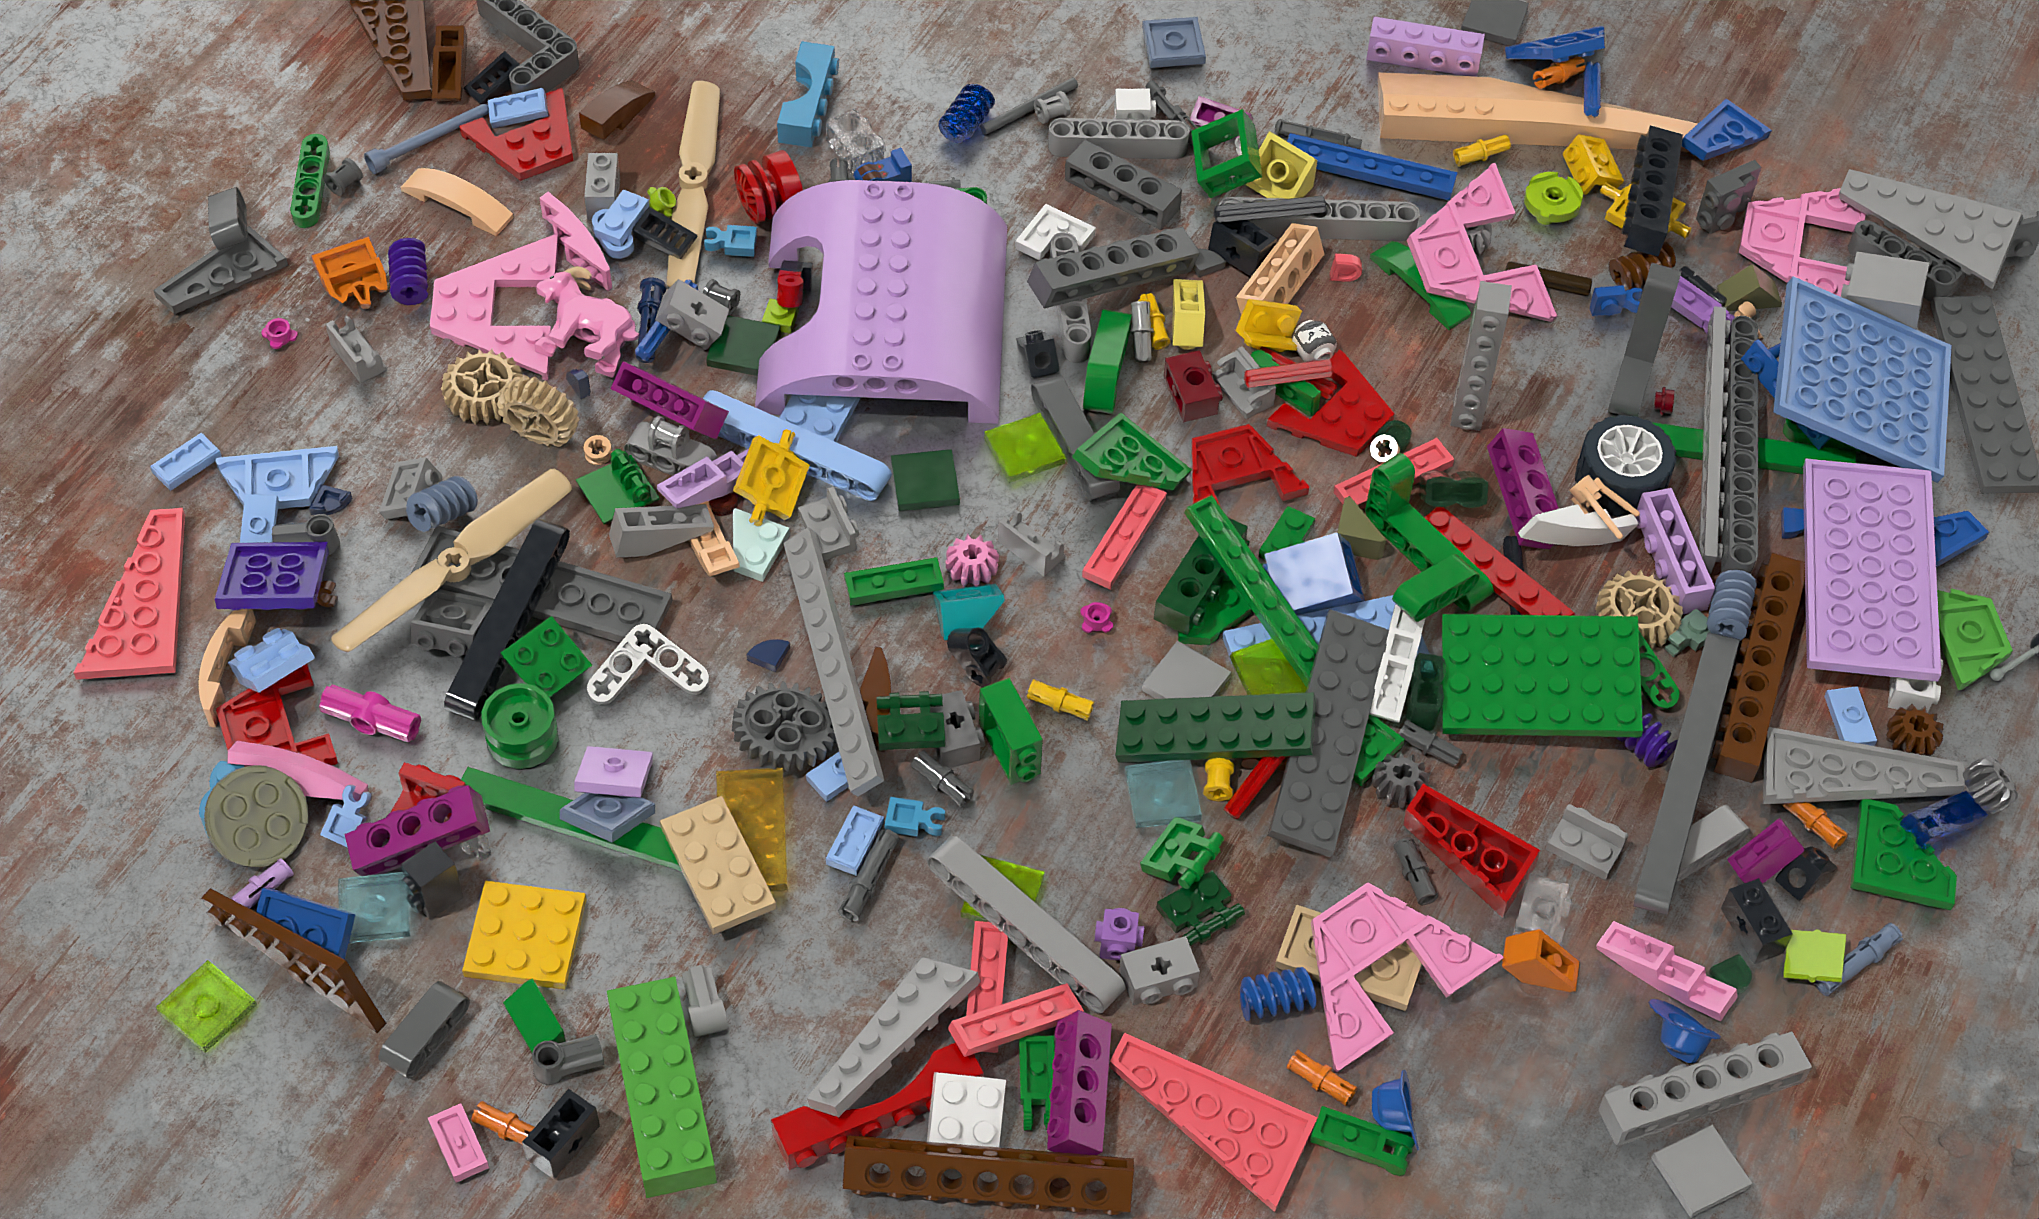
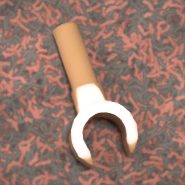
[1734,301,1764,341]

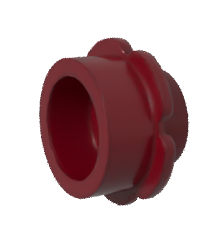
[1654,387,1675,416]

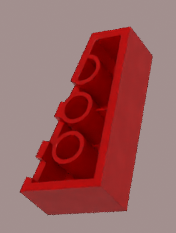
[1403,784,1540,918]

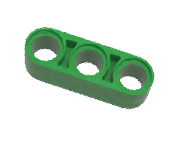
[1392,554,1480,622]

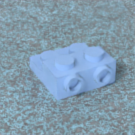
[228,628,315,693]

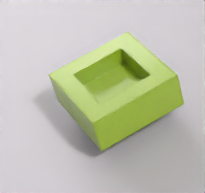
[762,298,799,334]

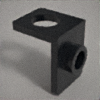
[1016,330,1060,378]
[1775,846,1837,900]

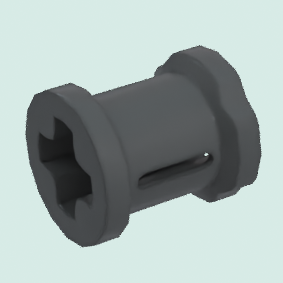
[323,158,363,196]
[703,279,740,315]

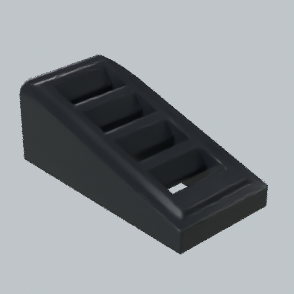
[463,51,520,105]
[632,207,698,259]

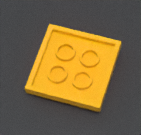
[462,881,587,990]

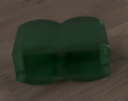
[1419,470,1489,508]
[1406,653,1446,731]

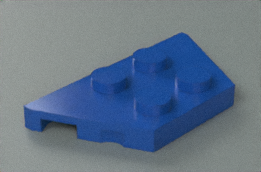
[1505,26,1605,62]

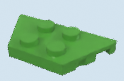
[1937,588,2013,690]

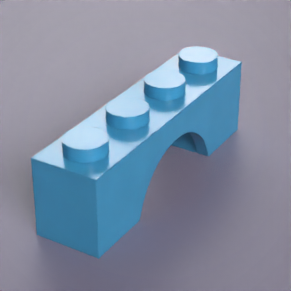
[777,41,839,148]

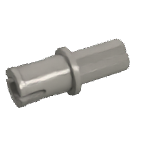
[1130,301,1154,362]

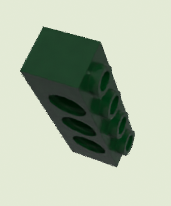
[1154,518,1249,635]

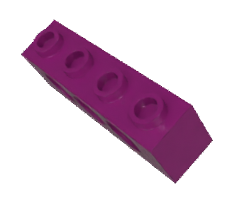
[610,361,729,439]
[1487,428,1559,550]
[345,785,490,880]
[1047,1010,1112,1155]

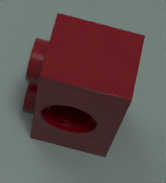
[1164,350,1223,423]

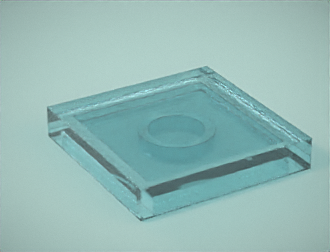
[1125,760,1202,828]
[338,872,410,943]

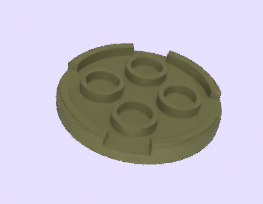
[204,765,309,867]

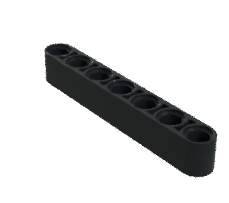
[444,519,570,721]

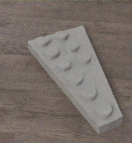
[1839,169,2022,289]
[1763,727,1965,804]

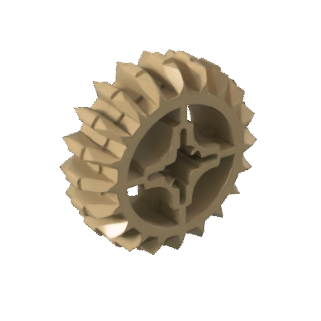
[441,348,523,425]
[496,375,580,447]
[1595,570,1683,649]

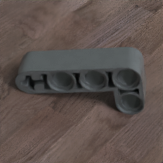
[1848,220,1966,302]

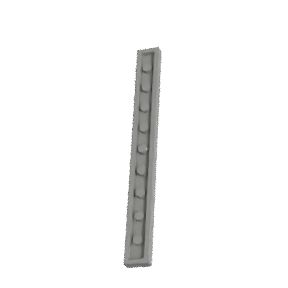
[1699,306,1730,574]
[784,527,885,797]

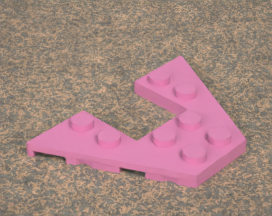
[1407,163,1557,322]
[1739,188,1866,297]
[430,234,559,380]
[1311,883,1504,1073]

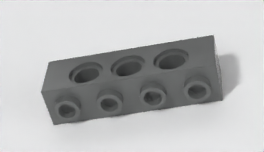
[1065,140,1182,230]

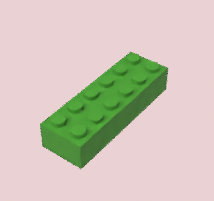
[606,976,717,1198]

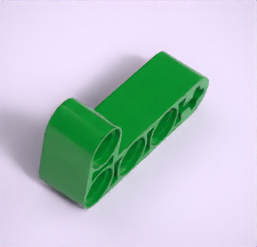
[1083,310,1132,414]

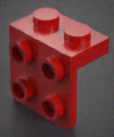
[387,762,466,851]

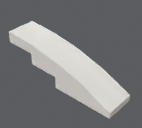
[1518,504,1639,546]
[1369,604,1425,723]

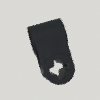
[947,627,1007,687]

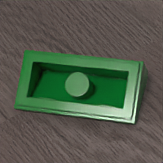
[503,978,566,1053]

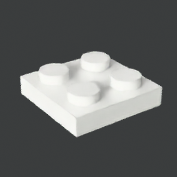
[927,1072,1006,1147]

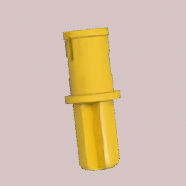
[1453,135,1511,167]
[1138,293,1171,350]

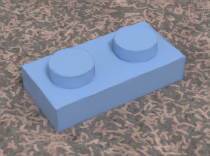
[594,190,650,247]

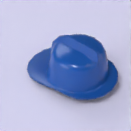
[1648,999,1721,1064]
[1372,1070,1419,1151]

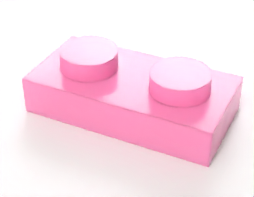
[428,1103,489,1183]

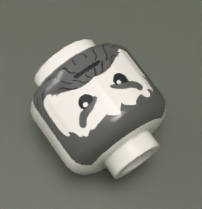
[1292,320,1337,362]

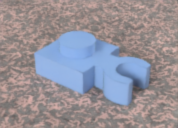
[320,785,371,848]

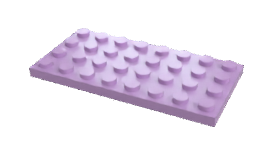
[1803,459,1941,681]

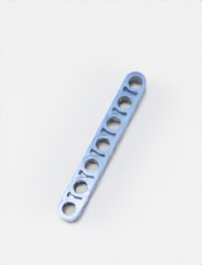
[703,390,892,501]

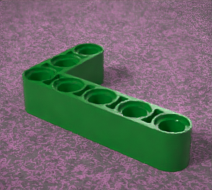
[1365,453,1493,611]

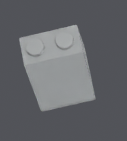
[1841,252,1929,330]

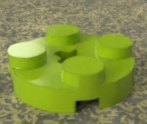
[1524,171,1583,225]

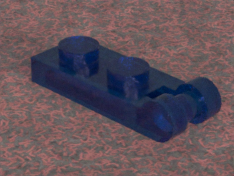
[1900,791,1988,850]

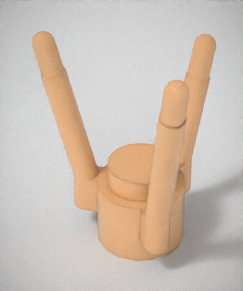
[1569,475,1640,539]

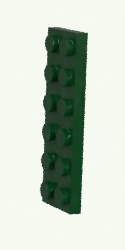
[1115,692,1316,762]

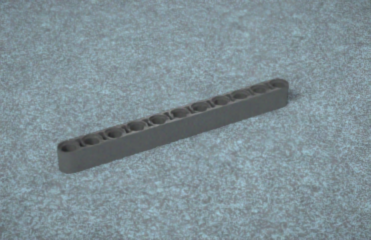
[1721,316,1758,574]
[1633,632,1740,915]

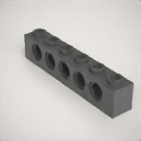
[1027,227,1200,309]

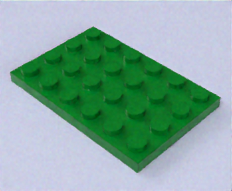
[1442,614,1643,737]

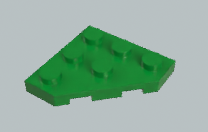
[1072,413,1192,490]
[1178,558,1266,645]
[1850,799,1957,910]

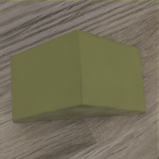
[1717,264,1782,311]
[1338,496,1386,560]

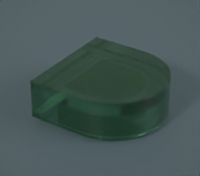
[1375,420,1412,453]
[1709,954,1752,994]

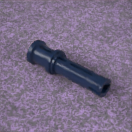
[636,277,667,363]

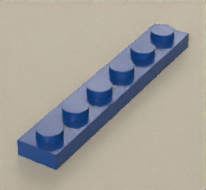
[1287,133,1458,201]

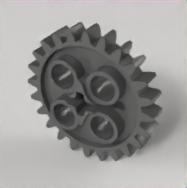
[732,681,837,771]

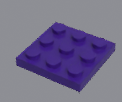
[215,542,329,610]

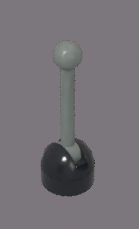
[1990,633,2039,681]

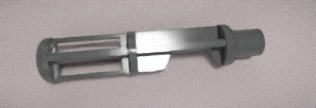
[1145,80,1197,145]
[1275,119,1362,149]

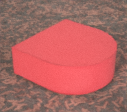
[1330,254,1362,282]

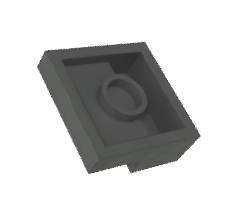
[1696,160,1762,234]
[411,589,493,657]

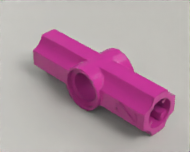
[319,684,422,743]

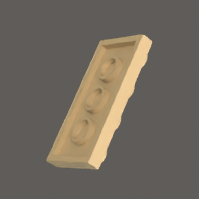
[660,796,776,935]
[1275,905,1422,1011]

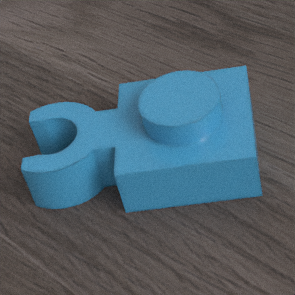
[704,225,757,257]
[884,797,945,837]

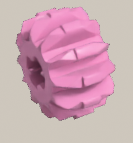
[946,534,999,588]

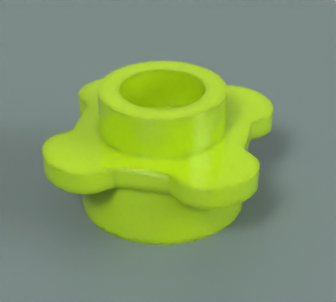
[647,187,676,217]

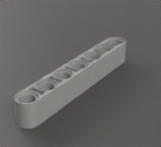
[1219,197,1420,241]
[927,836,1126,1013]

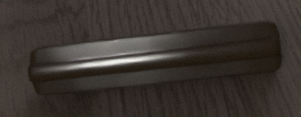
[1505,261,1592,295]

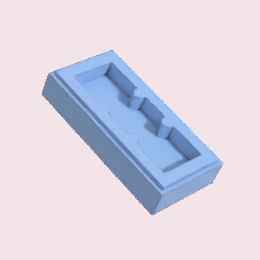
[488,88,548,129]
[150,433,222,491]
[240,494,279,543]
[1824,687,1877,746]
[806,752,849,802]
[826,805,884,876]

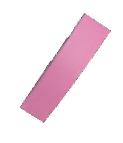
[540,192,612,291]
[228,741,368,801]
[1596,921,1738,1022]

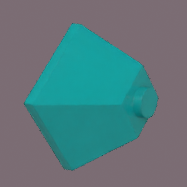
[933,584,1005,640]

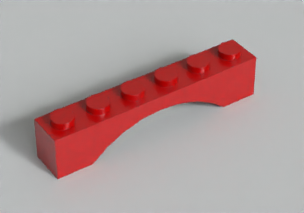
[771,1042,983,1170]

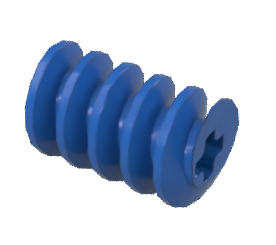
[1240,967,1316,1021]

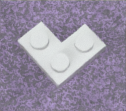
[1015,204,1096,260]

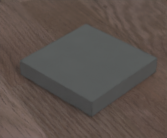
[1461,0,1529,46]

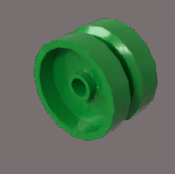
[481,683,559,769]

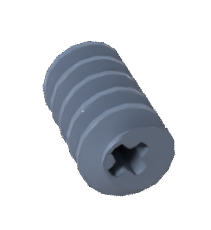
[406,476,478,532]
[1707,570,1757,640]

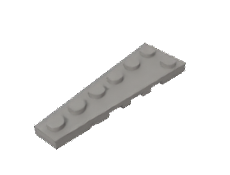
[807,957,981,1117]

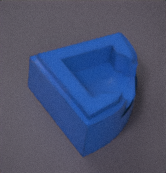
[1781,507,1804,539]

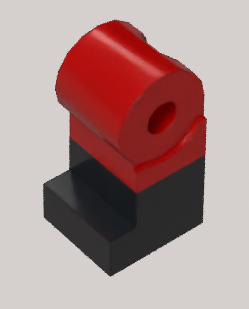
[777,260,813,308]

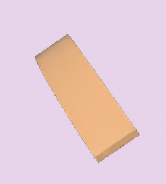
[401,168,514,237]
[689,501,740,577]
[199,609,256,728]

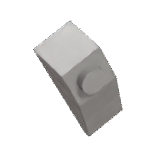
[609,504,714,558]

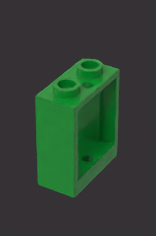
[1191,109,1262,198]
[979,678,1043,785]

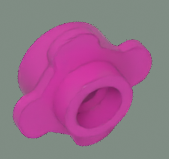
[261,318,298,349]
[1080,602,1113,633]

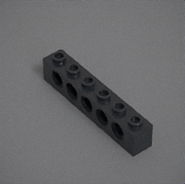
[1621,125,1683,256]

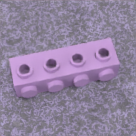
[1366,17,1485,77]
[1634,488,1715,614]

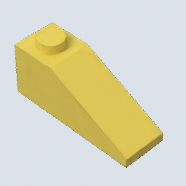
[1172,279,1205,350]

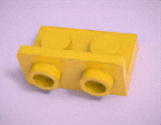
[1563,134,1624,195]
[1235,299,1302,352]

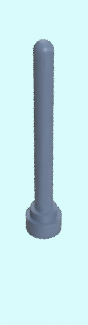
[364,104,489,174]

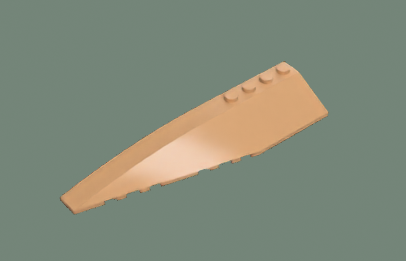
[1378,72,1698,152]

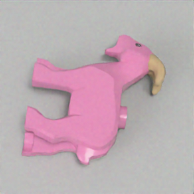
[535,266,639,378]

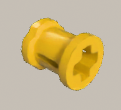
[1203,758,1234,802]

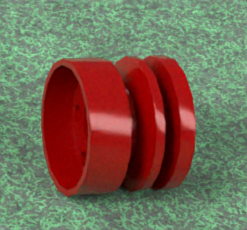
[734,150,803,224]

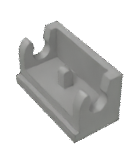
[326,316,387,384]
[1213,346,1276,419]
[998,509,1065,576]

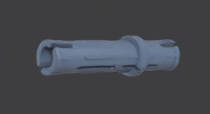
[1814,923,1903,996]

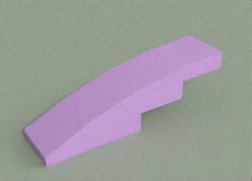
[657,449,749,509]

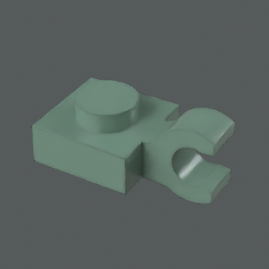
[1664,609,1711,657]

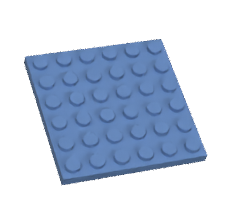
[1773,276,1952,483]

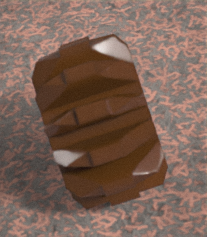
[1886,704,1944,756]

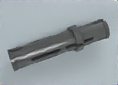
[838,829,900,922]

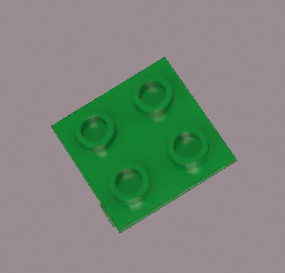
[575,449,660,525]
[500,616,592,698]

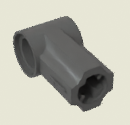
[272,514,340,555]
[532,1034,604,1085]

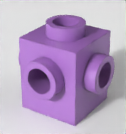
[1094,908,1144,961]

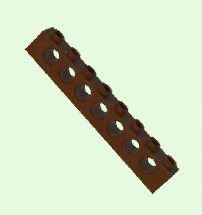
[1711,553,1805,783]
[842,1135,1134,1215]

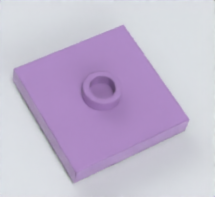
[574,746,653,798]

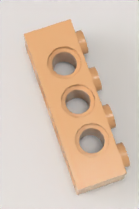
[1236,223,1325,315]

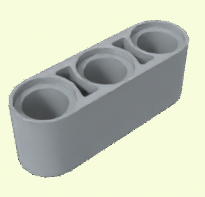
[1677,804,1750,881]

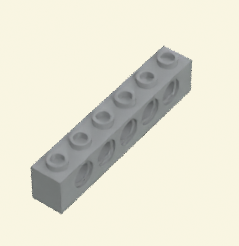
[1450,281,1512,431]
[1598,1031,1812,1146]

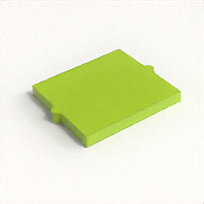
[1784,929,1846,983]

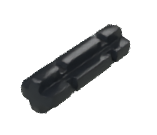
[1679,266,1727,307]

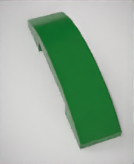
[1370,241,1471,330]

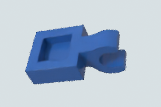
[1589,285,1643,316]

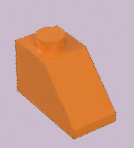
[1502,929,1580,992]

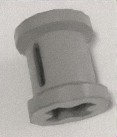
[1034,91,1071,124]

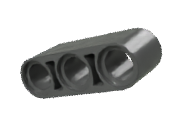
[208,187,248,250]
[378,981,470,1079]

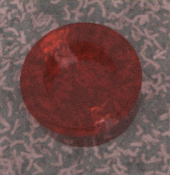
[709,491,738,516]

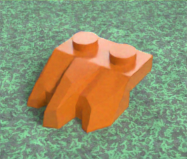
[312,237,388,309]

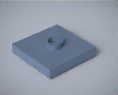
[1142,17,1206,68]
[560,793,655,842]

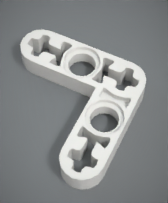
[587,624,709,705]

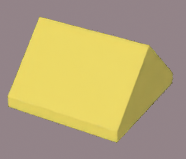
[1245,131,1317,199]

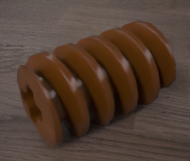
[1609,242,1676,291]

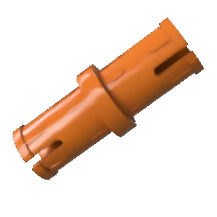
[1533,56,1586,89]
[1783,802,1848,850]
[1286,1049,1358,1106]
[471,1101,535,1145]

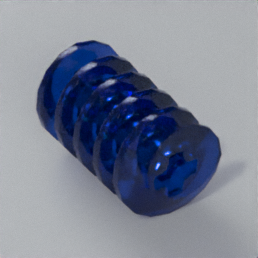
[938,84,995,144]

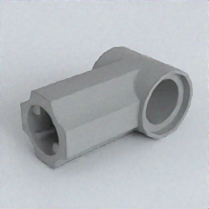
[682,965,729,1037]

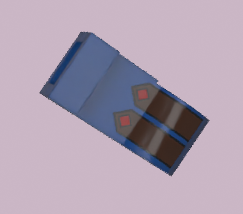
[853,147,912,182]

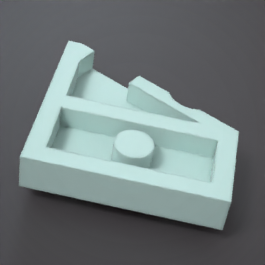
[733,508,790,582]

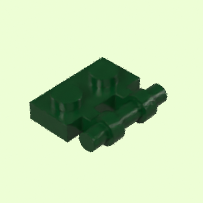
[876,691,945,750]
[1156,870,1245,947]

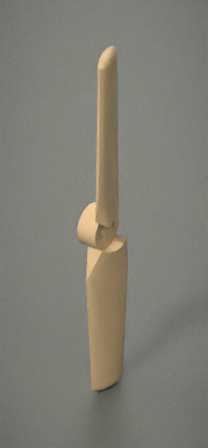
[666,81,720,287]
[331,468,572,652]

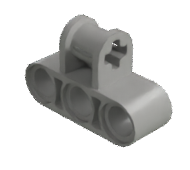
[623,416,717,476]

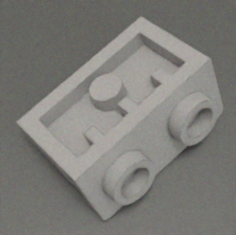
[379,457,442,519]
[798,486,859,561]
[1546,804,1628,880]

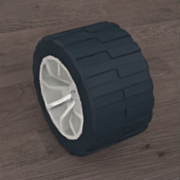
[1575,415,1676,517]

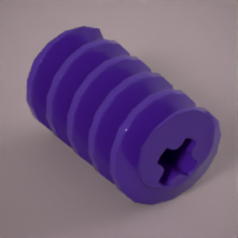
[388,238,429,305]
[1616,706,1678,768]

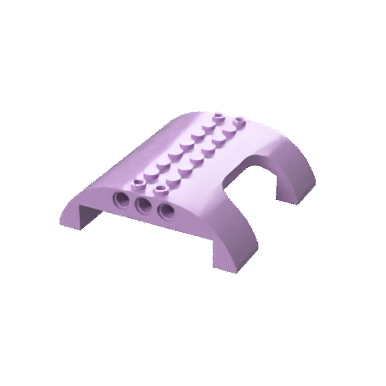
[755,180,1007,424]

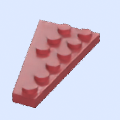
[73,508,185,680]
[1109,1033,1317,1212]

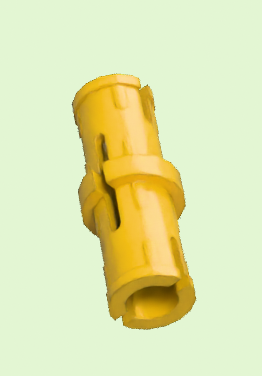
[1027,679,1095,721]

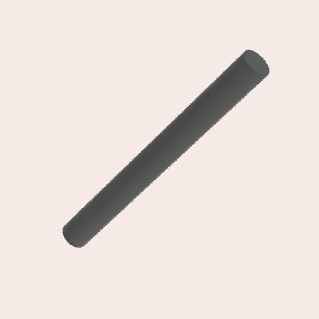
[980,77,1078,135]

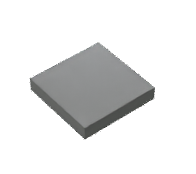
[1142,641,1231,699]
[1651,1125,1752,1218]

